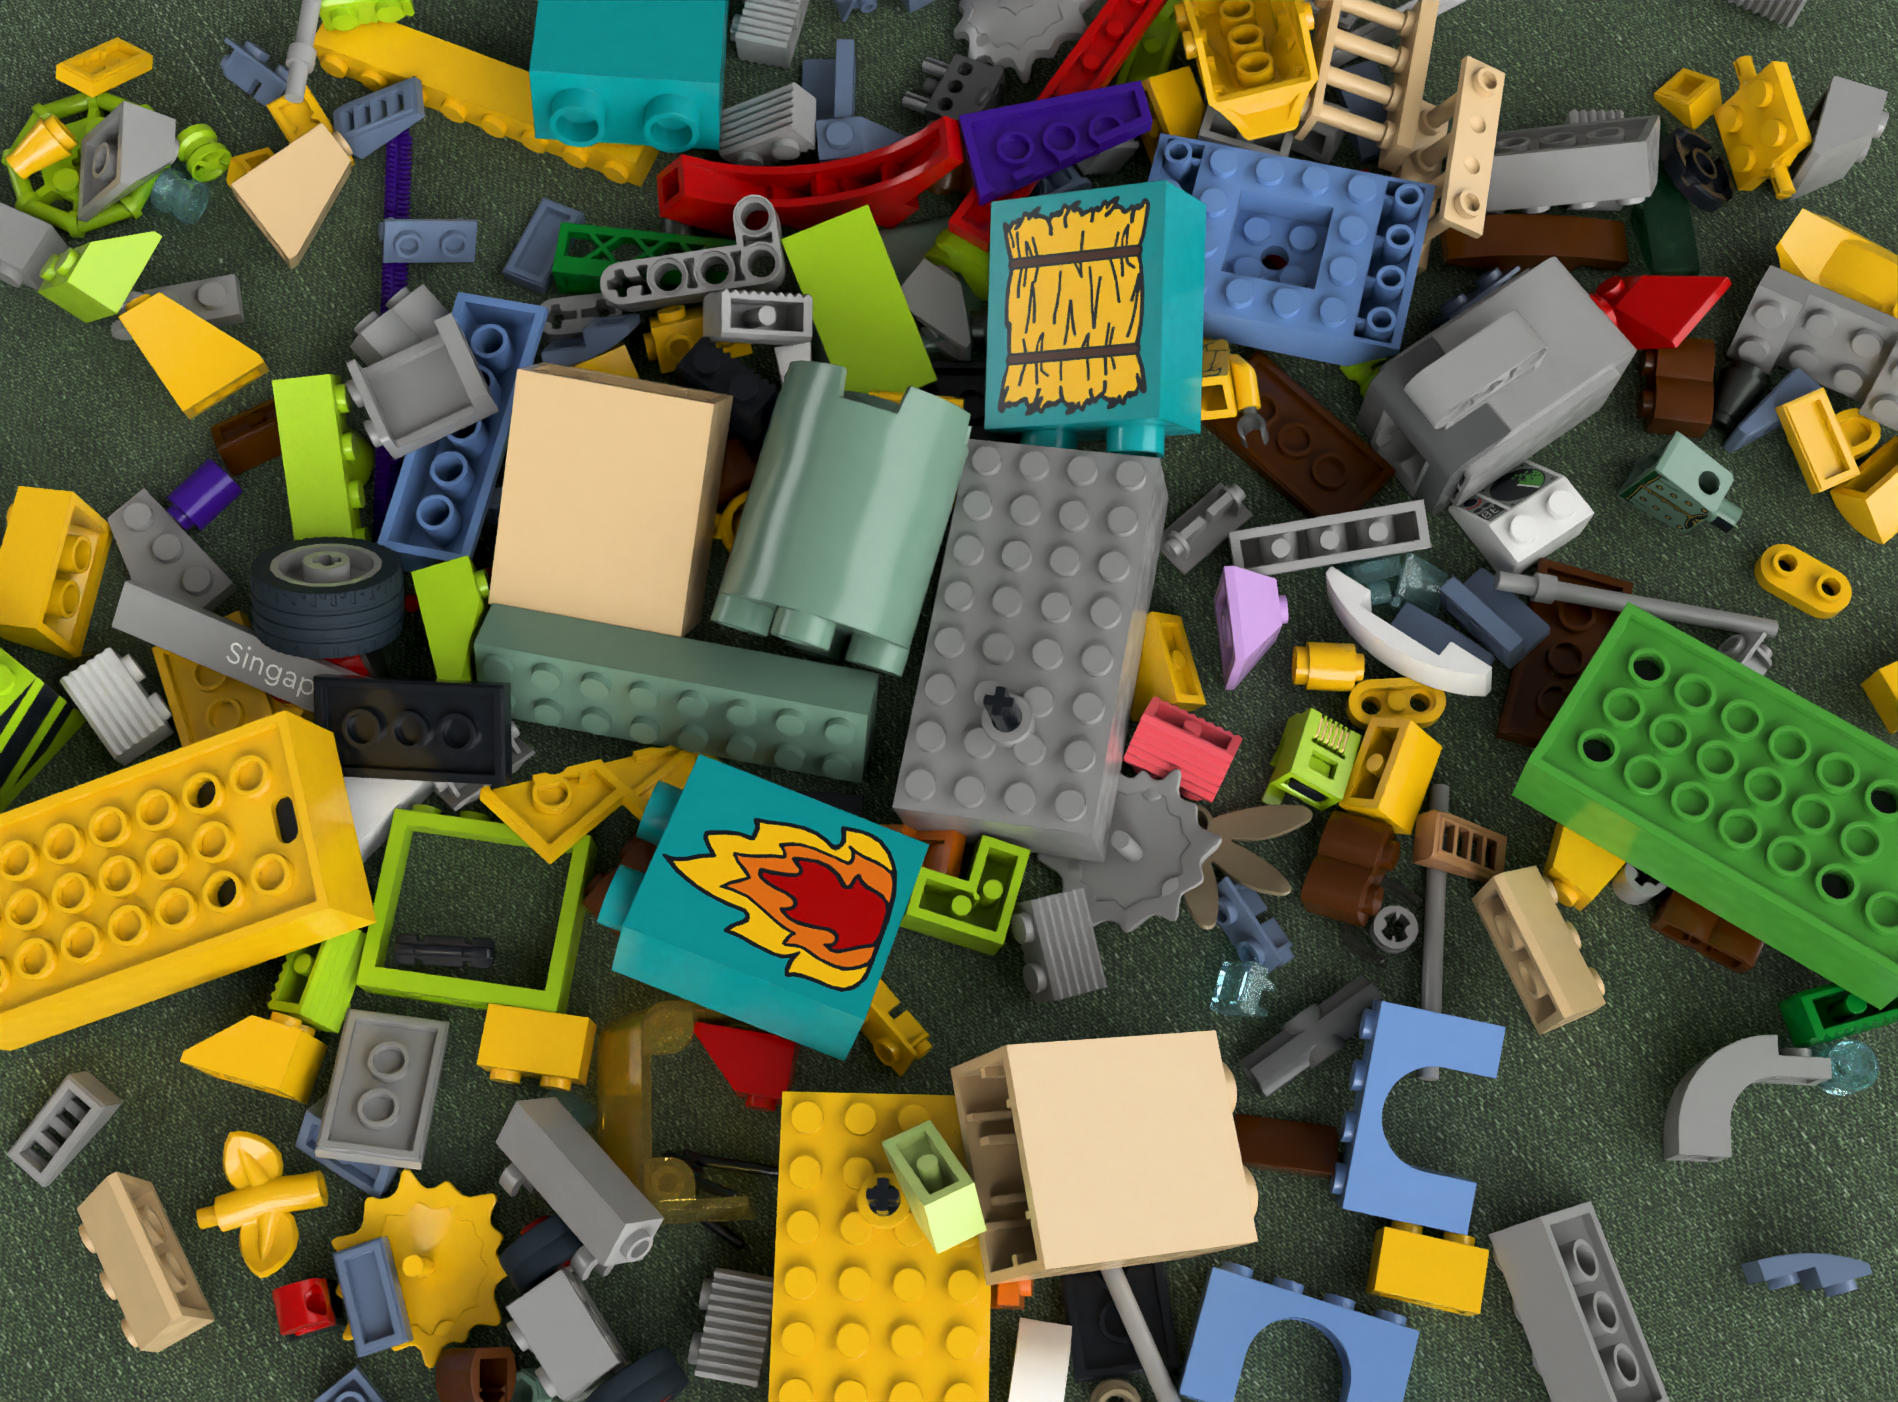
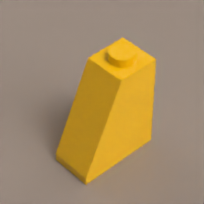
[118,292,270,420]
[1542,822,1626,911]

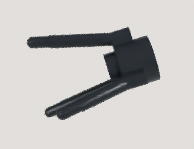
[652,1149,779,1249]

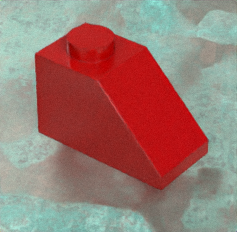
[694,1022,800,1112]

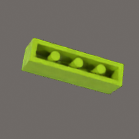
[272,374,371,541]

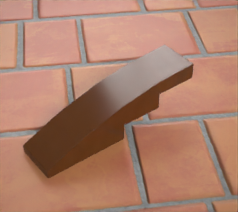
[1440,214,1630,275]

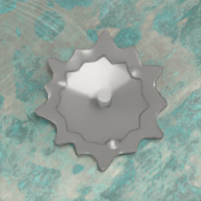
[953,0,1096,83]
[1037,768,1222,933]

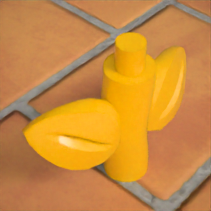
[196,1131,328,1278]

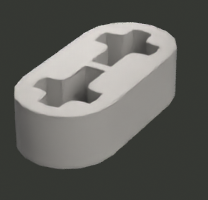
[540,293,624,343]

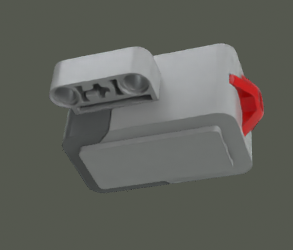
[1356,256,1637,515]

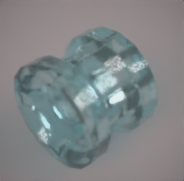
[151,168,210,225]
[1817,1040,1879,1096]

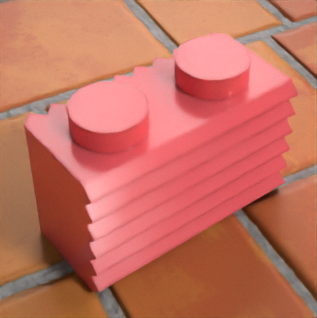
[1122,697,1243,803]

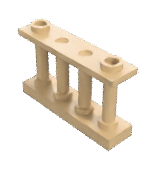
[1294,0,1440,173]
[1391,55,1505,276]

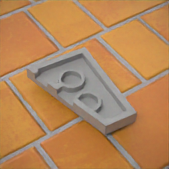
[107,488,238,612]

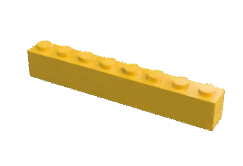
[313,20,660,187]

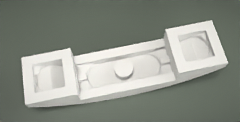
[1326,566,1492,697]

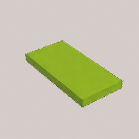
[781,204,938,394]

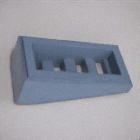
[333,76,425,159]
[1723,368,1822,453]

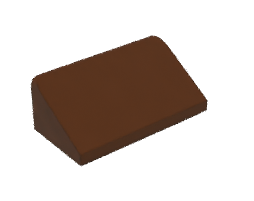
[210,398,282,475]
[1234,1114,1338,1179]

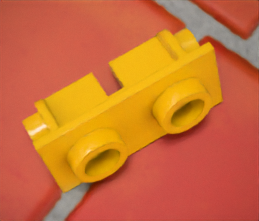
[860,978,933,1077]

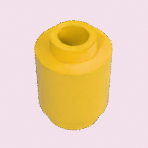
[1292,642,1365,692]

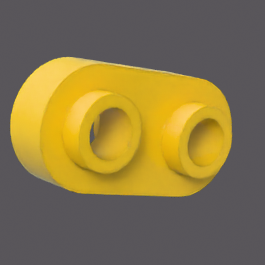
[1754,544,1852,619]
[1346,677,1446,731]

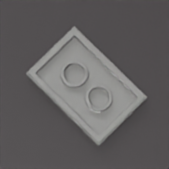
[315,1008,450,1170]

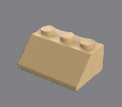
[1471,865,1606,1036]
[77,1171,215,1353]

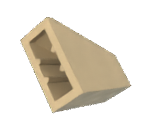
[231,123,353,270]

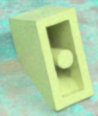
[882,1120,987,1254]

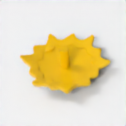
[331,1168,508,1369]

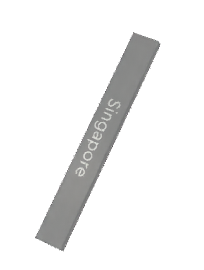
[111,579,362,713]

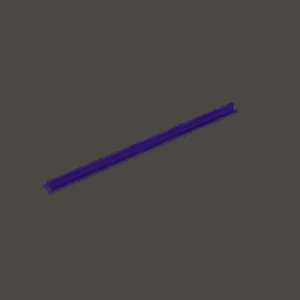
[372,128,413,543]

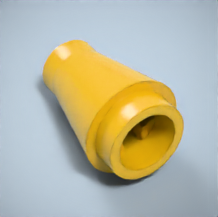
[6,114,79,180]

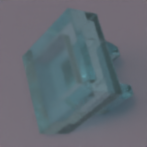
[1341,555,1403,606]
[1209,961,1276,1017]

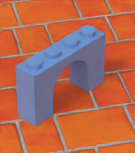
[1329,999,1506,1235]
[1176,1261,1420,1402]

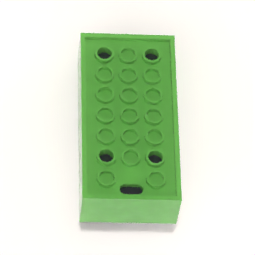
[1512,602,1898,1010]

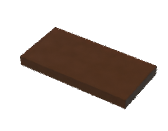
[1201,350,1396,518]
[1495,558,1634,748]

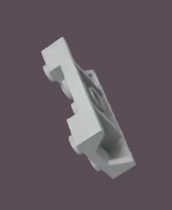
[1726,265,1898,431]

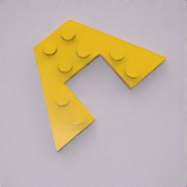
[479,745,721,865]

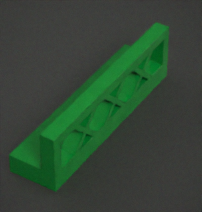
[552,222,737,307]

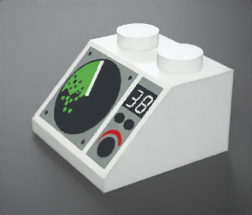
[1448,460,1594,574]

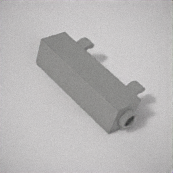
[495,1097,664,1280]

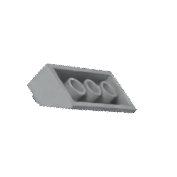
[1485,114,1660,215]
[1488,1201,1670,1402]

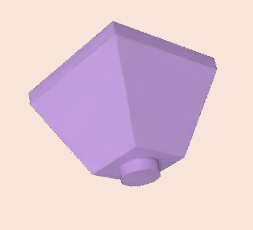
[1214,566,1289,690]

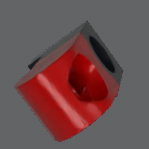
[271,1278,347,1342]

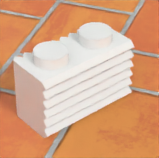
[60,647,175,766]

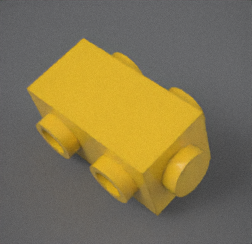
[643,305,753,373]

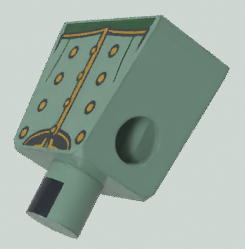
[1617,431,1743,533]

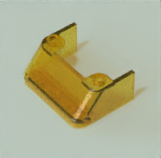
[598,1000,756,1224]

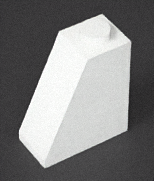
[344,777,435,863]

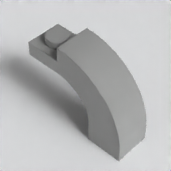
[1663,1035,1832,1163]

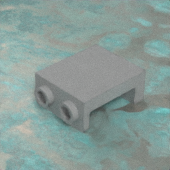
[345,313,499,460]

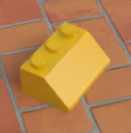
[0,486,113,661]

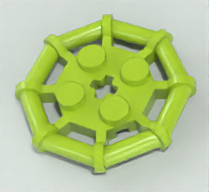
[1,92,172,238]

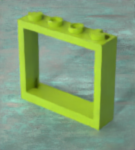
[356,804,598,1014]

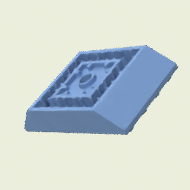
[1148,133,1436,366]

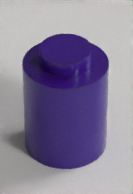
[166,458,243,531]

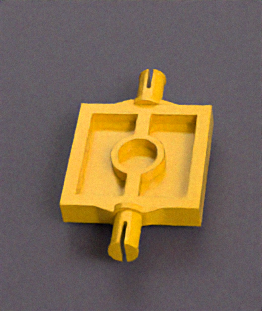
[1713,55,1813,200]

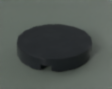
[1659,127,1734,213]

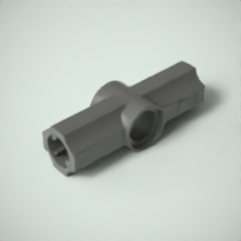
[1238,975,1383,1099]

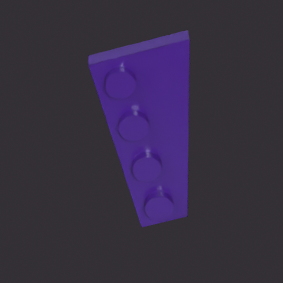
[958,80,1153,206]

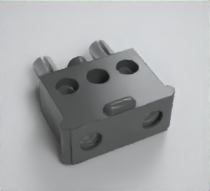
[902,53,1006,124]

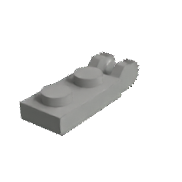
[111,274,244,341]

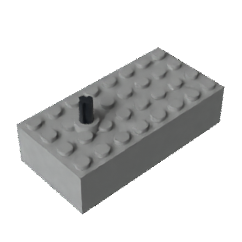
[892,439,1169,863]

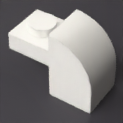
[1007,1317,1072,1402]

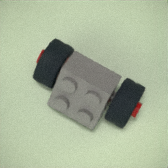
[499,1213,689,1402]

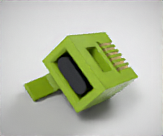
[1260,708,1362,811]

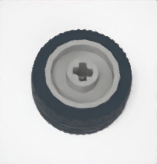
[250,537,405,659]

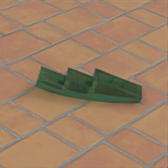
[1630,118,1700,276]

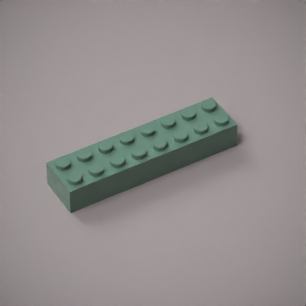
[474,603,879,783]

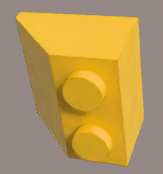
[180,1012,328,1104]

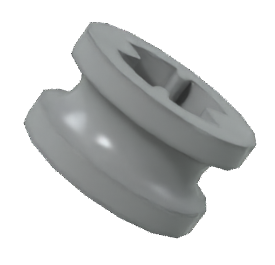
[1369,905,1418,954]

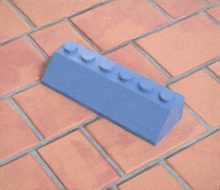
[377,292,549,572]

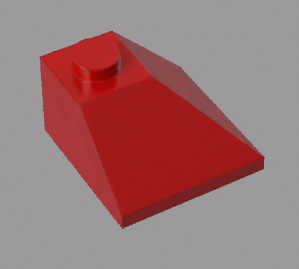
[1596,275,1732,350]

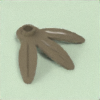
[1183,804,1313,930]

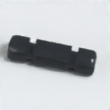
[393,934,496,969]

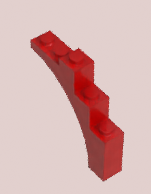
[656,116,964,239]

